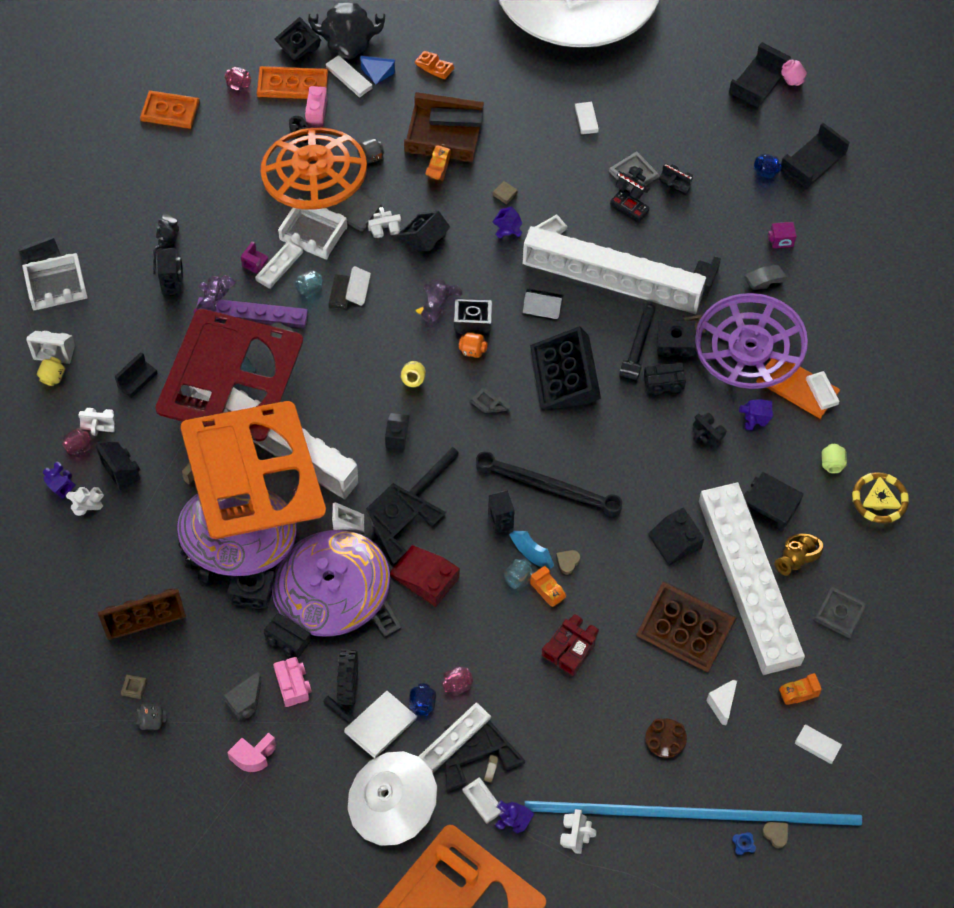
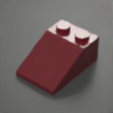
[390,545,460,607]

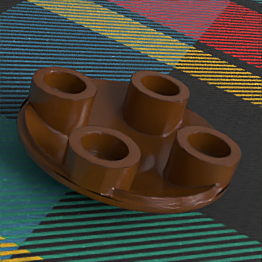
[645,718,687,758]

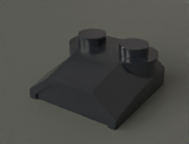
[274,17,322,61]
[454,299,492,335]

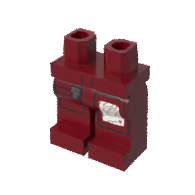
[541,614,599,677]

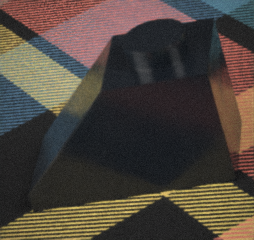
[385,413,410,450]

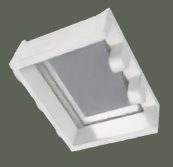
[278,198,347,260]
[22,253,88,311]

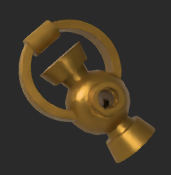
[774,534,823,576]

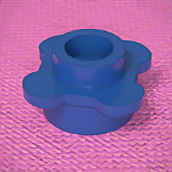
[732,832,756,855]

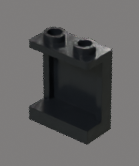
[744,472,804,531]

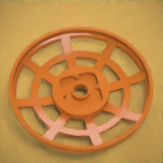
[260,128,367,210]

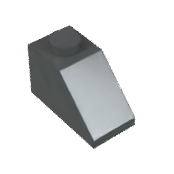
[224,671,262,720]

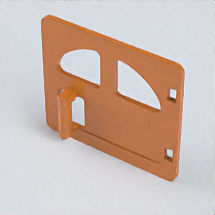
[181,401,326,539]
[377,825,546,908]

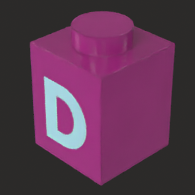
[768,222,797,248]

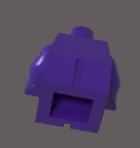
[492,207,522,238]
[739,399,773,430]
[43,462,76,499]
[495,800,535,833]

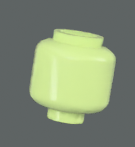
[822,444,847,473]

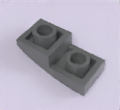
[744,265,787,290]

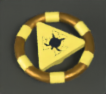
[852,472,909,523]

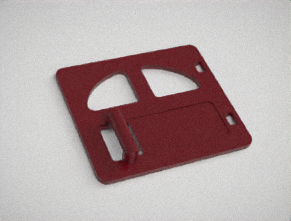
[155,309,303,442]

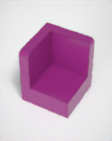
[241,242,268,274]

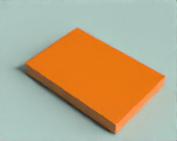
[140,90,200,129]

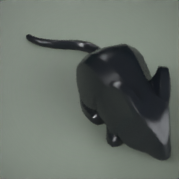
[153,214,179,274]

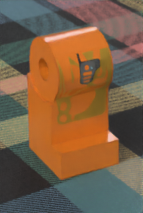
[425,145,451,181]
[530,566,566,607]
[779,673,822,705]

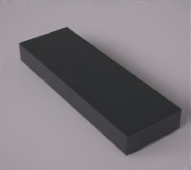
[429,108,483,127]

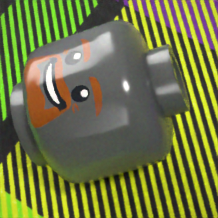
[357,138,385,164]

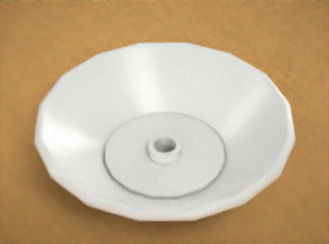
[348,751,437,846]

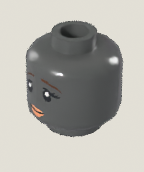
[135,703,166,730]

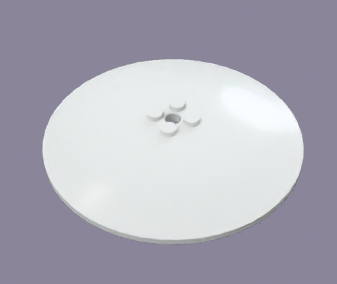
[499,0,659,47]

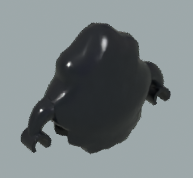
[308,2,385,60]

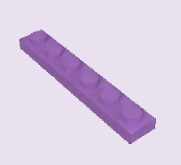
[197,297,308,328]

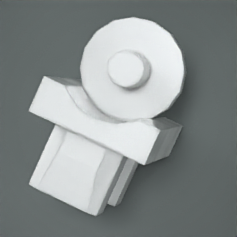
[368,207,401,238]
[79,408,115,436]
[66,487,104,516]
[560,810,597,854]

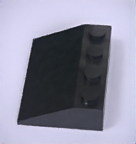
[530,326,601,410]

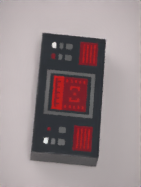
[610,190,650,222]

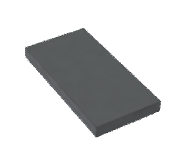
[303,176,382,232]

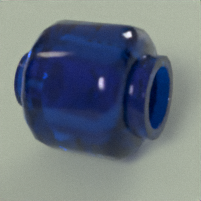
[754,154,781,178]
[408,683,436,716]

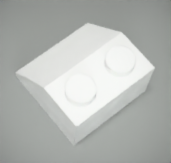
[26,331,75,364]

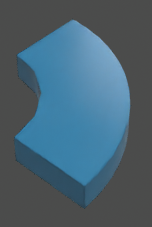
[509,531,554,569]

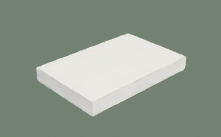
[344,691,417,758]

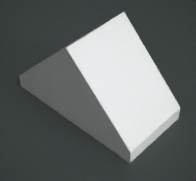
[332,502,364,533]
[706,680,737,725]

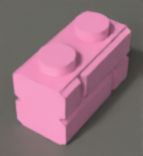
[305,86,328,128]
[273,657,312,707]

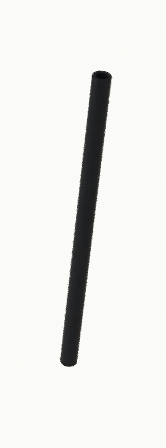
[324,447,459,581]

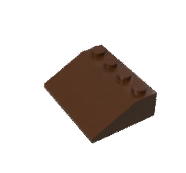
[636,582,737,672]
[98,588,186,640]

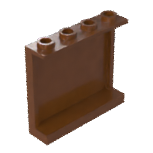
[404,92,484,162]

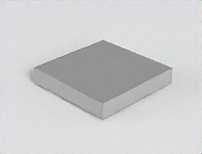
[609,152,659,193]

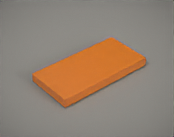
[257,66,328,99]
[756,358,840,419]

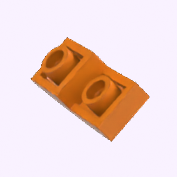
[415,51,454,79]

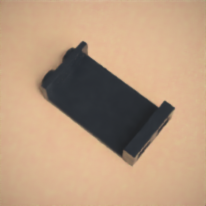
[729,42,791,107]
[780,123,850,189]

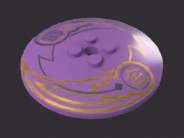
[177,489,297,576]
[272,530,390,636]

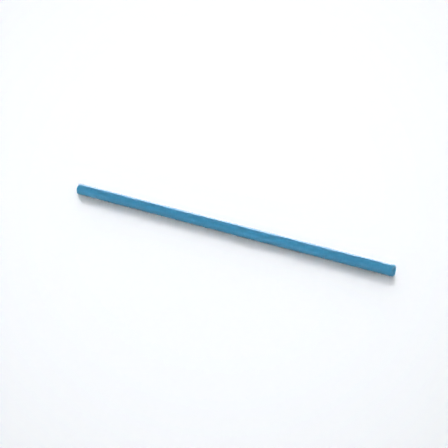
[524,801,862,826]

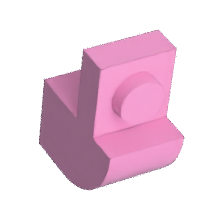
[227,733,276,772]

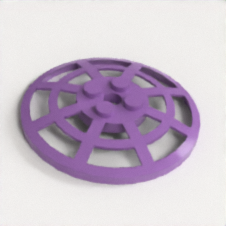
[695,293,808,389]

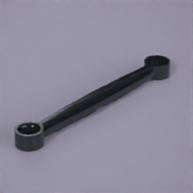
[476,451,622,517]

